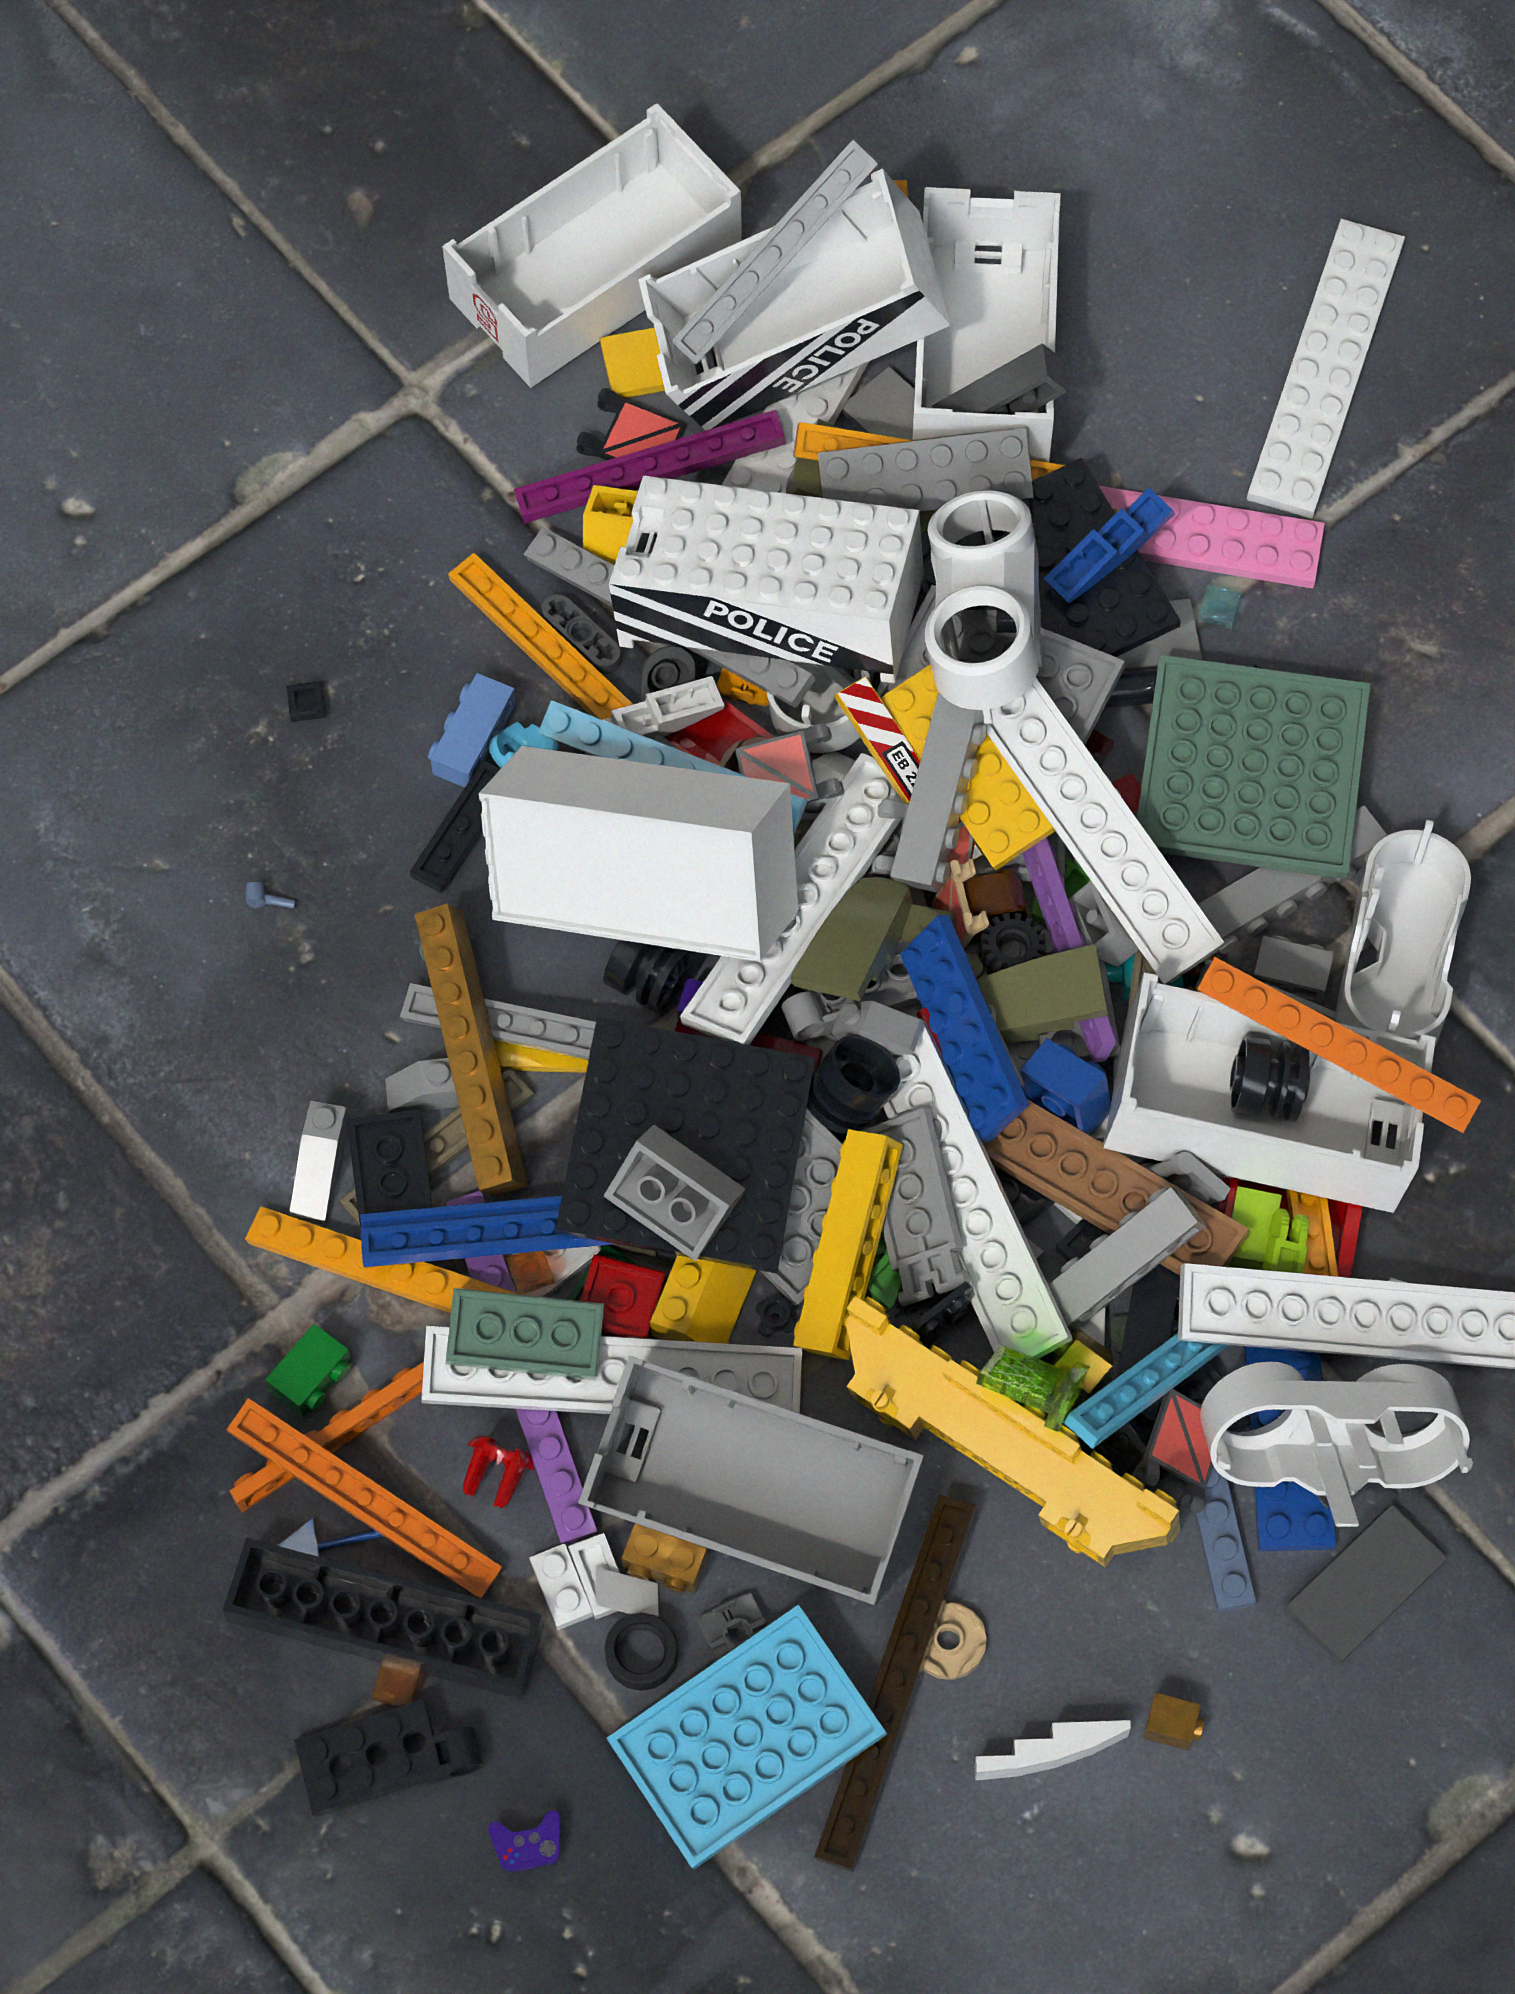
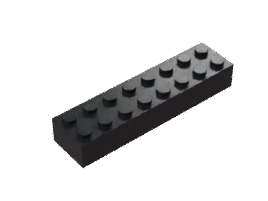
[223,1538,544,1700]

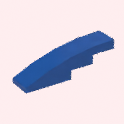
[1044,488,1175,603]

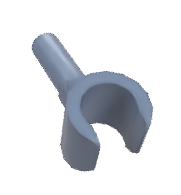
[245,882,295,909]

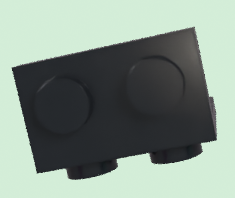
[886,1281,973,1348]

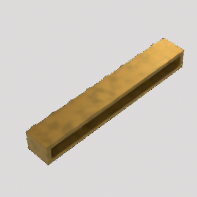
[414,903,528,1197]

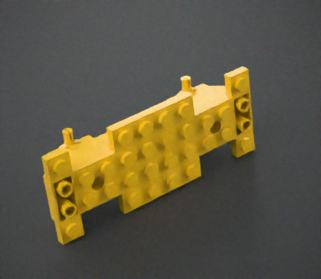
[845,1296,1180,1568]

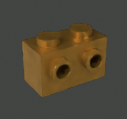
[621,1523,708,1593]

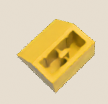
[583,485,638,566]

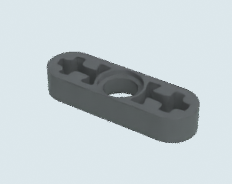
[542,594,621,674]

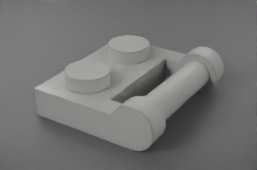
[1141,1151,1231,1205]

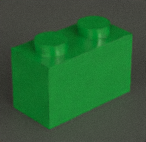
[265,1324,352,1418]

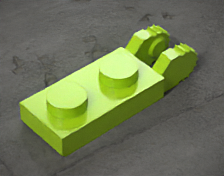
[1262,1209,1310,1274]

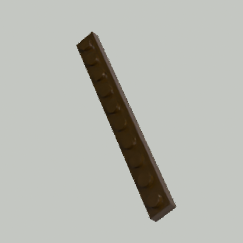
[814,1494,977,1872]

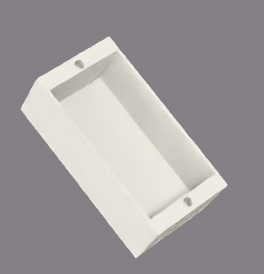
[479,746,798,962]

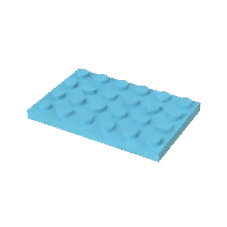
[607,1604,887,1870]

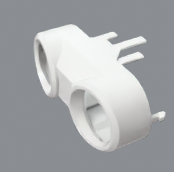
[925,491,1042,724]
[1200,1362,1473,1527]

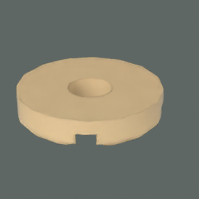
[922,1602,987,1680]

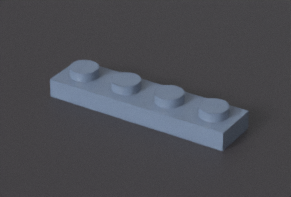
[1187,1466,1256,1613]

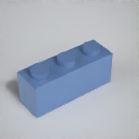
[428,673,517,788]

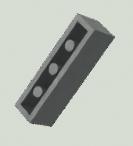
[931,343,1068,415]

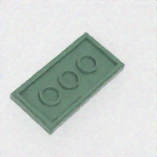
[445,1288,604,1380]

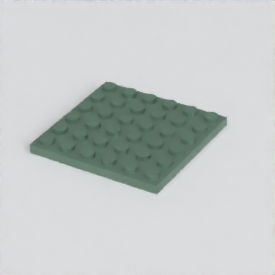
[1137,655,1371,879]

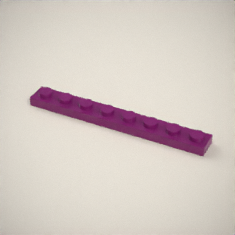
[514,409,786,524]

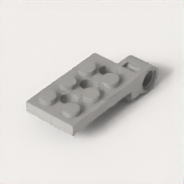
[781,940,920,1042]

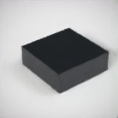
[286,681,326,722]

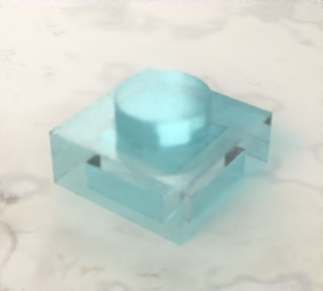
[1198,585,1241,629]

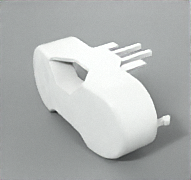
[1335,819,1471,1046]

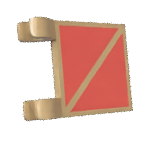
[931,859,989,950]

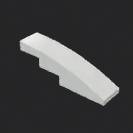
[585,676,725,756]
[974,1720,1131,1781]

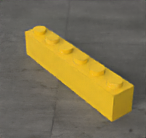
[793,1129,903,1361]

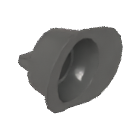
[640,646,695,702]

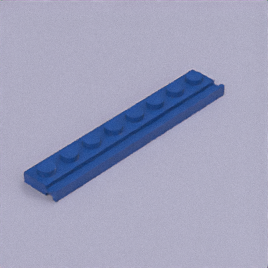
[360,1196,613,1267]

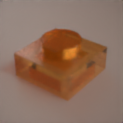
[506,1251,555,1295]
[371,1660,420,1707]

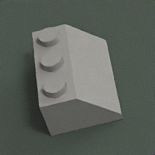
[604,1125,746,1261]

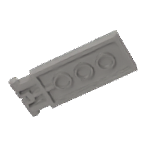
[862,1107,970,1307]

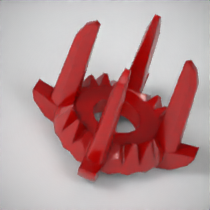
[463,1436,534,1508]

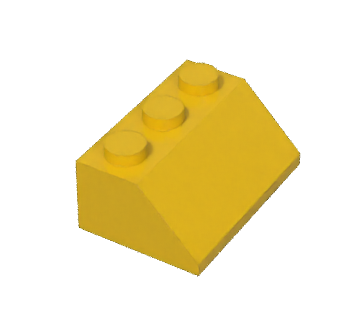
[650,1255,757,1344]

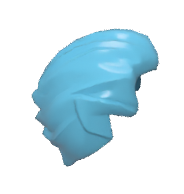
[489,721,559,768]

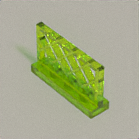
[976,1344,1090,1432]

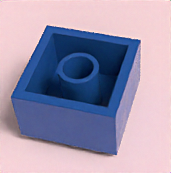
[1020,1038,1111,1136]

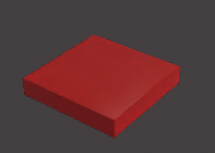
[580,1254,666,1339]

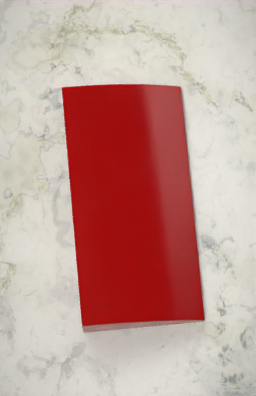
[665,697,775,766]

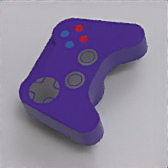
[488,1810,561,1872]

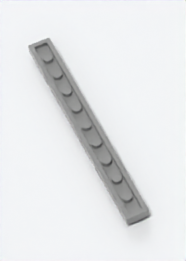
[523,527,816,708]

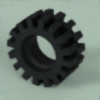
[978,913,1046,975]

